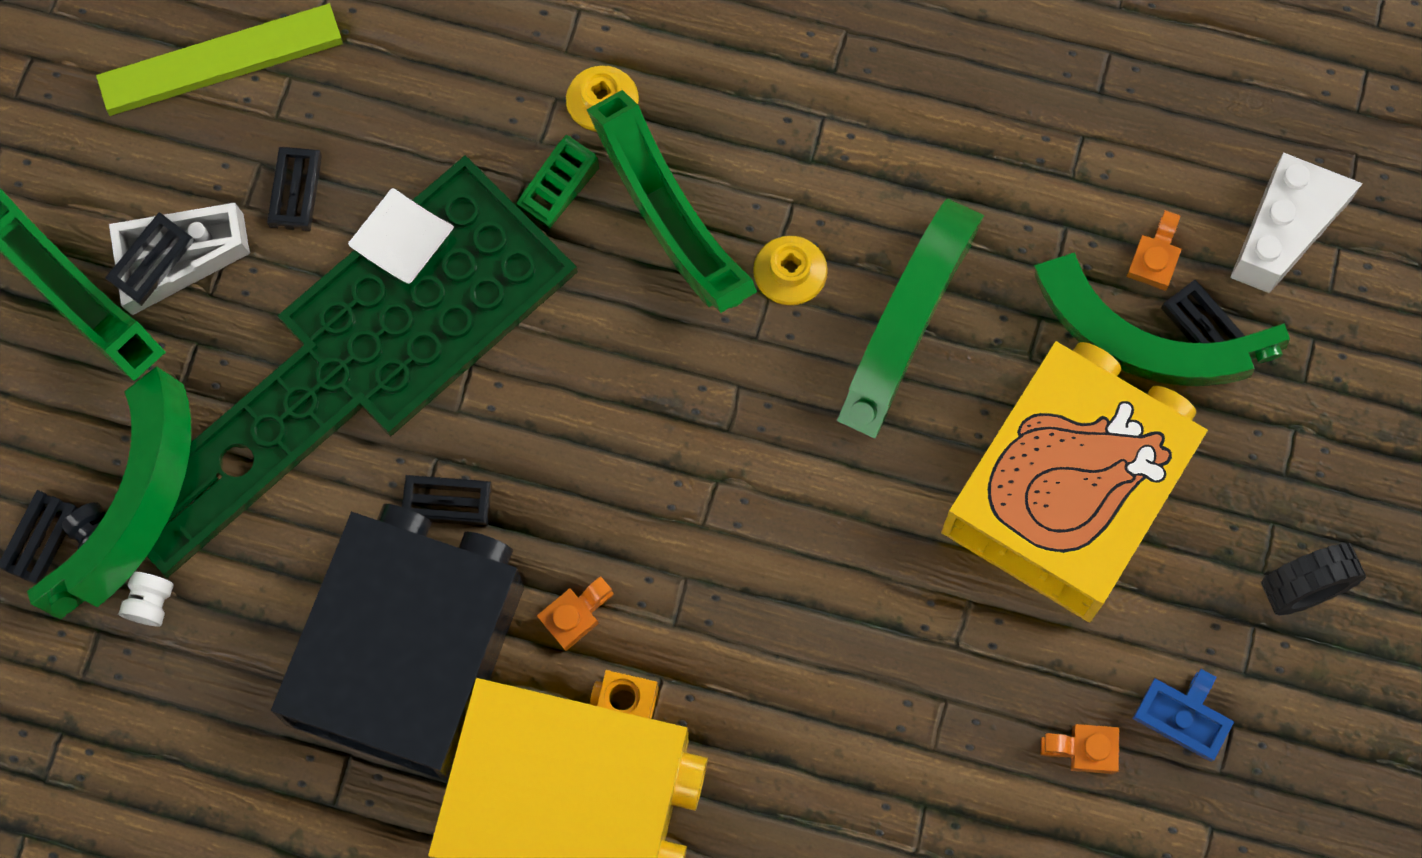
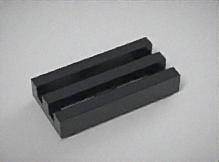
[267,147,322,231]
[105,212,195,306]
[1161,280,1245,343]
[402,475,492,526]
[0,490,78,585]

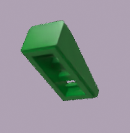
[516,135,599,229]

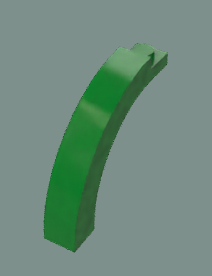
[587,90,757,313]
[0,188,166,381]
[837,198,984,438]
[1034,252,1290,386]
[27,366,191,619]

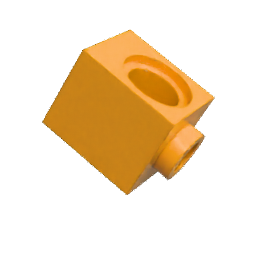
[590,670,659,719]

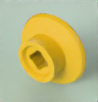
[566,66,639,132]
[753,236,828,305]

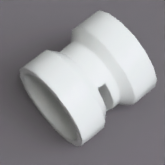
[118,572,174,627]

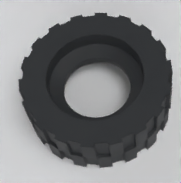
[1261,543,1367,616]

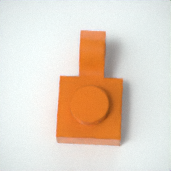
[1126,210,1182,291]
[537,576,614,651]
[1040,724,1119,774]

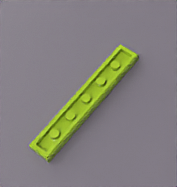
[96,3,343,116]

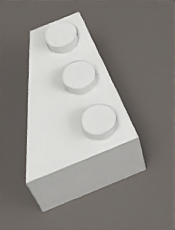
[1230,153,1363,293]
[109,203,250,315]

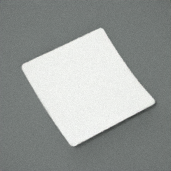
[348,188,454,284]

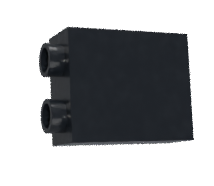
[271,504,524,783]

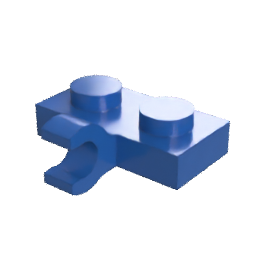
[1132,669,1234,762]

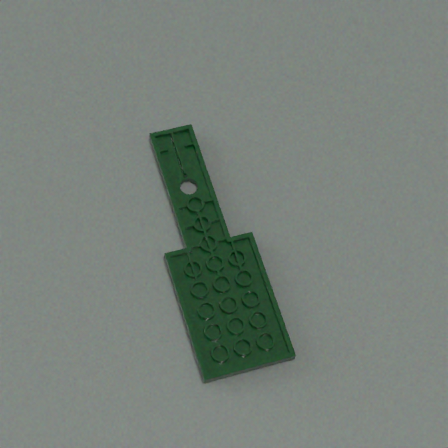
[147,155,578,578]

